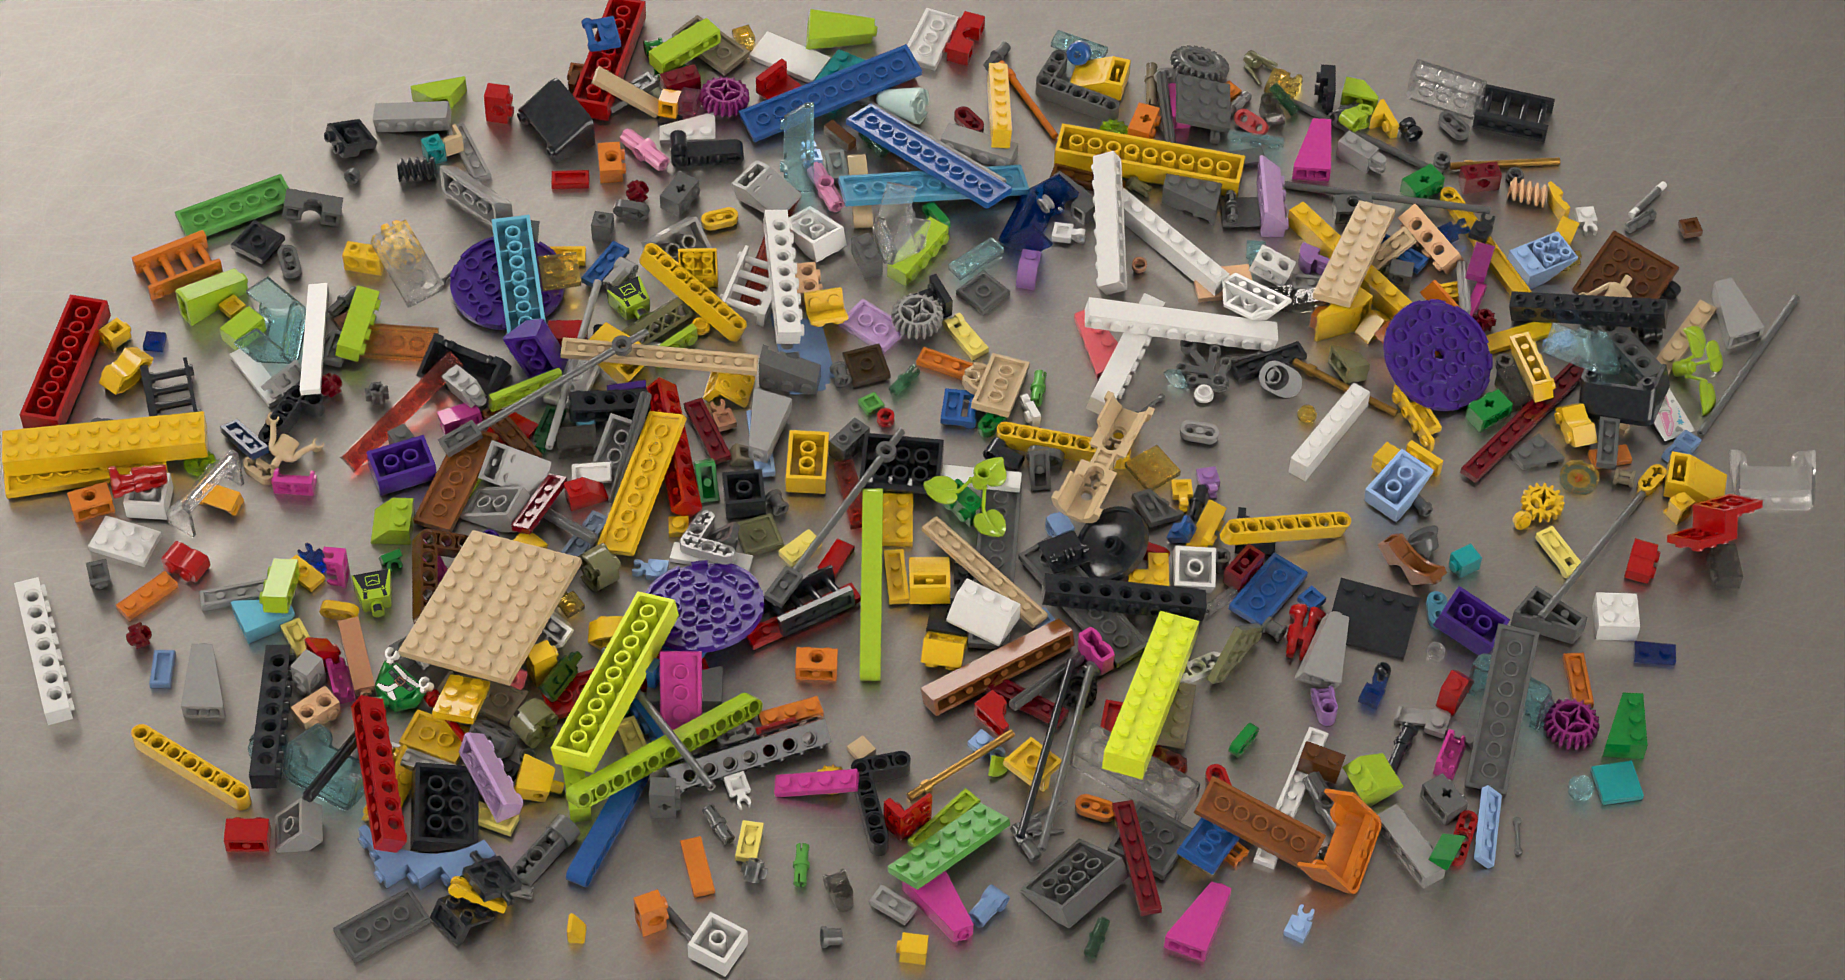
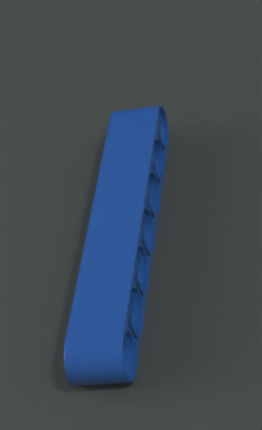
[566,774,650,887]

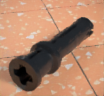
[1388,722,1418,773]

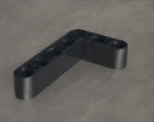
[851,751,911,856]

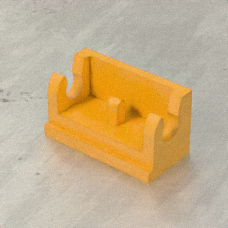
[195,481,244,516]

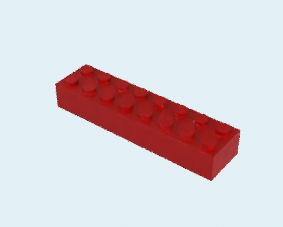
[573,0,646,121]
[19,294,111,429]

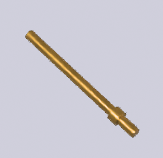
[1449,157,1560,170]
[1292,358,1398,417]
[906,729,1015,801]

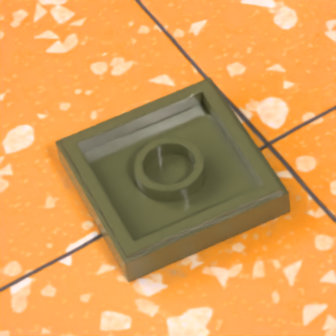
[737,513,784,556]

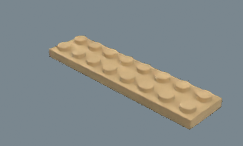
[1313,200,1396,308]

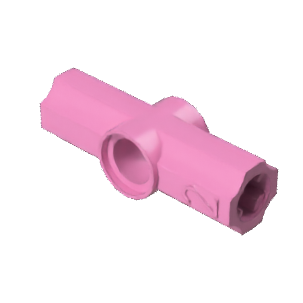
[620,128,670,171]
[807,162,845,213]

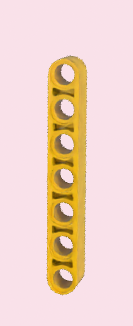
[639,243,747,342]
[996,422,1131,469]
[1220,512,1351,545]
[131,724,251,811]

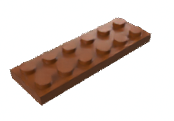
[413,424,499,533]
[1194,776,1326,870]

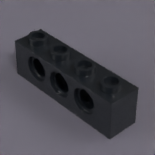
[567,388,651,422]

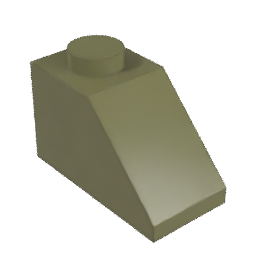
[1328,345,1370,384]

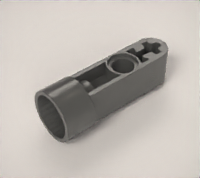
[512,814,580,886]

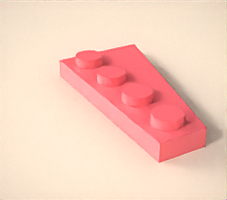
[1074,309,1118,378]

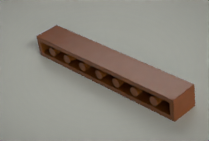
[921,618,1075,716]

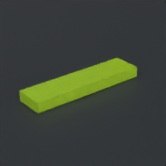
[489,368,562,412]
[908,788,981,848]

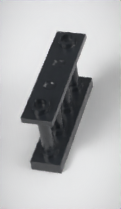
[1472,83,1555,143]
[140,357,201,416]
[763,565,856,637]

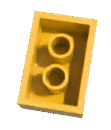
[786,430,829,494]

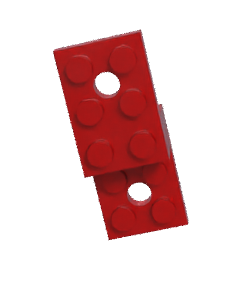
[1667,494,1763,551]

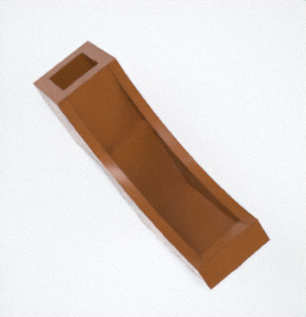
[1378,533,1447,586]

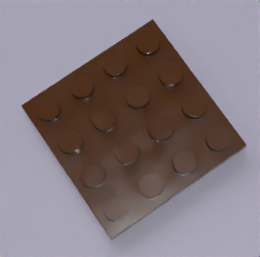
[1572,230,1679,329]

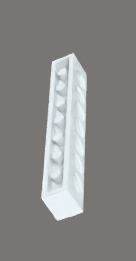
[763,210,804,344]
[14,577,75,725]

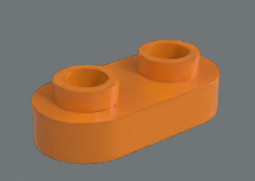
[1075,794,1115,822]

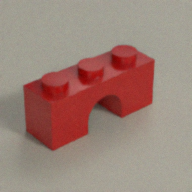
[945,11,985,66]

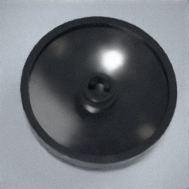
[1078,506,1149,581]

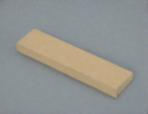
[592,66,659,118]

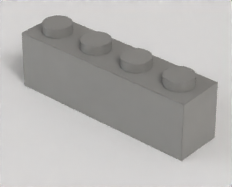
[373,101,452,132]
[941,123,1018,166]
[1377,804,1446,889]

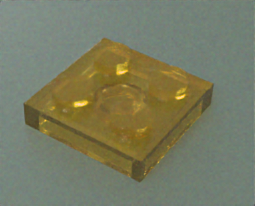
[538,252,582,291]
[1125,445,1181,491]

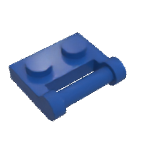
[581,16,621,52]
[940,388,976,429]

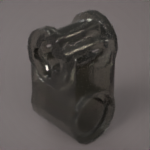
[1259,93,1285,128]
[823,868,854,912]

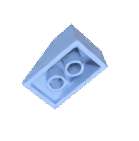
[1364,449,1434,522]

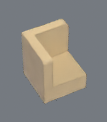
[441,124,464,156]

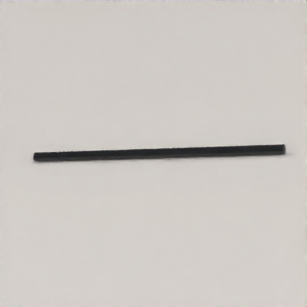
[1016,658,1076,839]

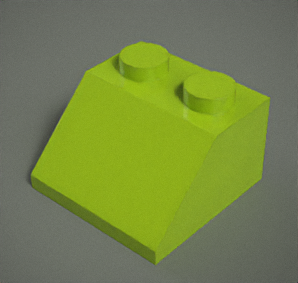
[371,498,415,545]
[1342,753,1404,807]

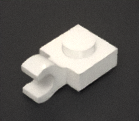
[1052,222,1086,244]

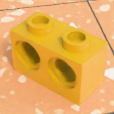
[342,241,387,276]

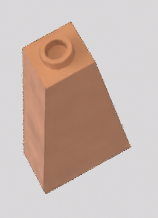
[338,617,376,696]

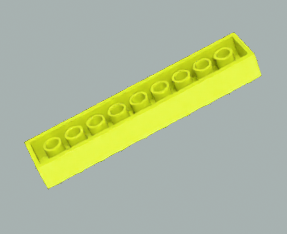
[551,591,679,773]
[1102,611,1200,780]

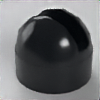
[1374,662,1391,680]

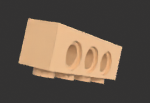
[1398,203,1464,275]

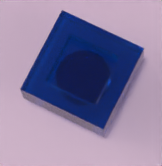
[143,331,167,352]

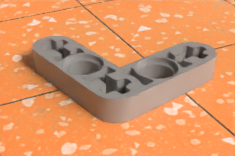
[680,511,735,565]

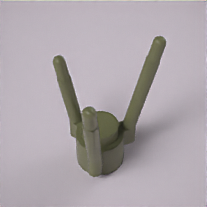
[1243,50,1284,85]

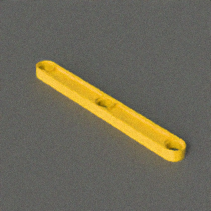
[1440,187,1532,296]

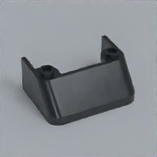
[1579,354,1670,427]

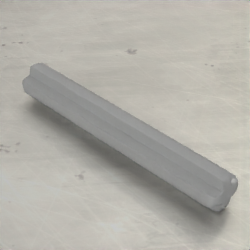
[1456,260,1471,314]

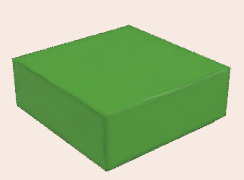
[858,392,885,417]

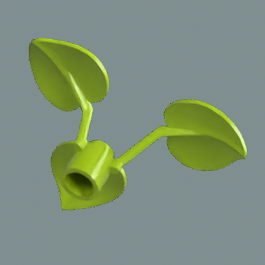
[1672,326,1723,416]
[923,457,1007,537]

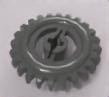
[1170,45,1230,82]

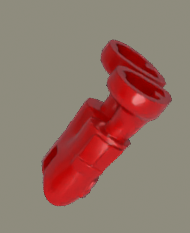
[108,464,168,499]
[1286,604,1326,661]

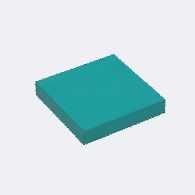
[1591,760,1644,805]

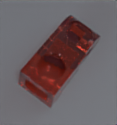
[1148,746,1188,784]

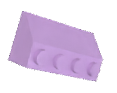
[1256,155,1289,237]
[459,732,523,823]

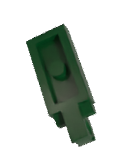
[534,405,567,455]
[538,651,583,702]

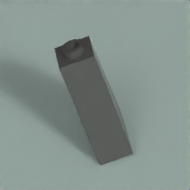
[643,666,723,713]

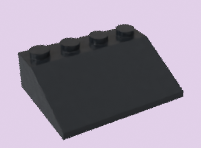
[859,433,944,494]
[1331,578,1421,660]
[410,762,479,852]

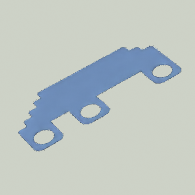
[770,313,835,395]

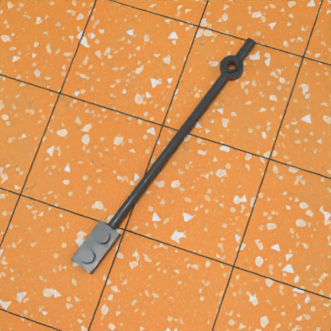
[438,328,649,457]
[764,428,905,608]

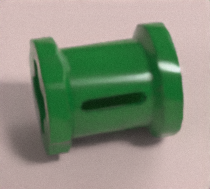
[643,37,663,57]

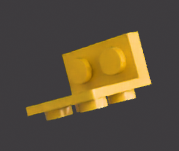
[803,287,849,327]
[703,372,755,408]

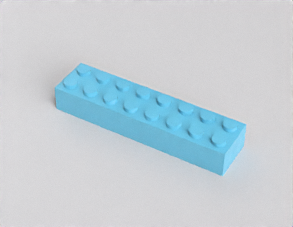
[491,215,545,354]

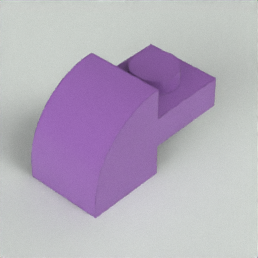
[1298,242,1330,275]
[1016,249,1041,290]

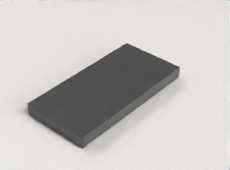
[333,887,431,964]

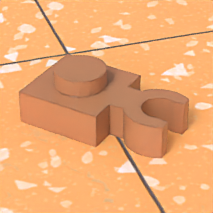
[710,399,737,432]

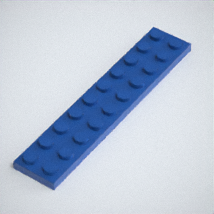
[739,44,922,142]
[846,104,1012,209]

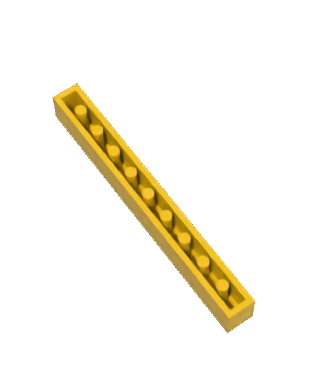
[1288,201,1412,320]

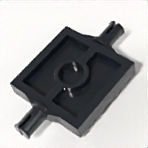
[462,850,522,906]

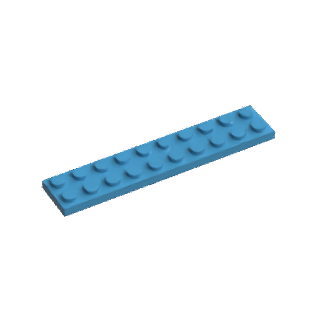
[838,165,1030,207]

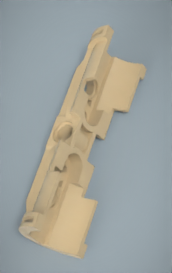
[1051,391,1155,523]

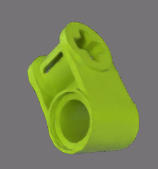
[1338,104,1373,132]

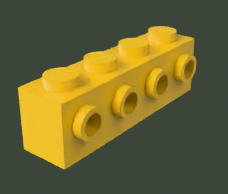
[1510,332,1556,402]

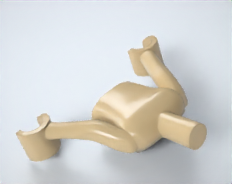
[1578,275,1632,330]
[265,412,324,469]

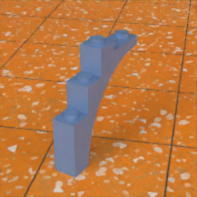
[358,824,496,890]

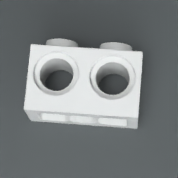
[1248,244,1296,288]

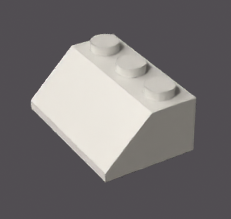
[946,579,1021,647]

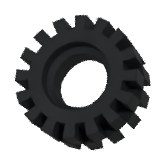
[1060,669,1098,709]

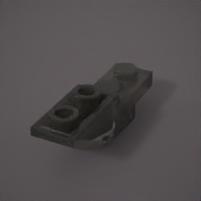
[1267,285,1330,313]

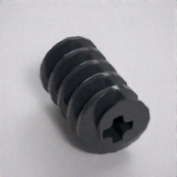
[397,156,437,182]

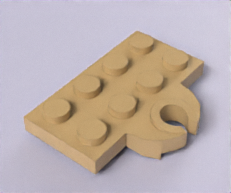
[962,353,1030,418]

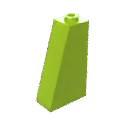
[806,9,878,50]
[175,268,248,326]

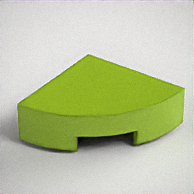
[988,755,1008,777]

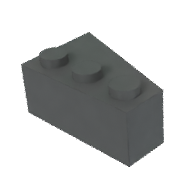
[1162,174,1222,225]
[759,344,821,395]
[1510,586,1588,644]

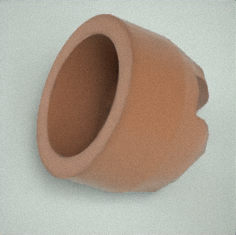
[1132,257,1147,274]

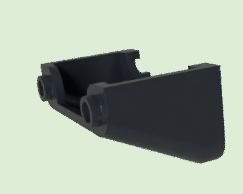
[517,77,595,163]
[416,333,512,407]

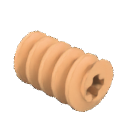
[1507,177,1548,208]

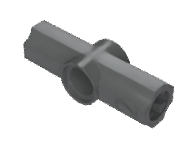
[1302,772,1336,833]

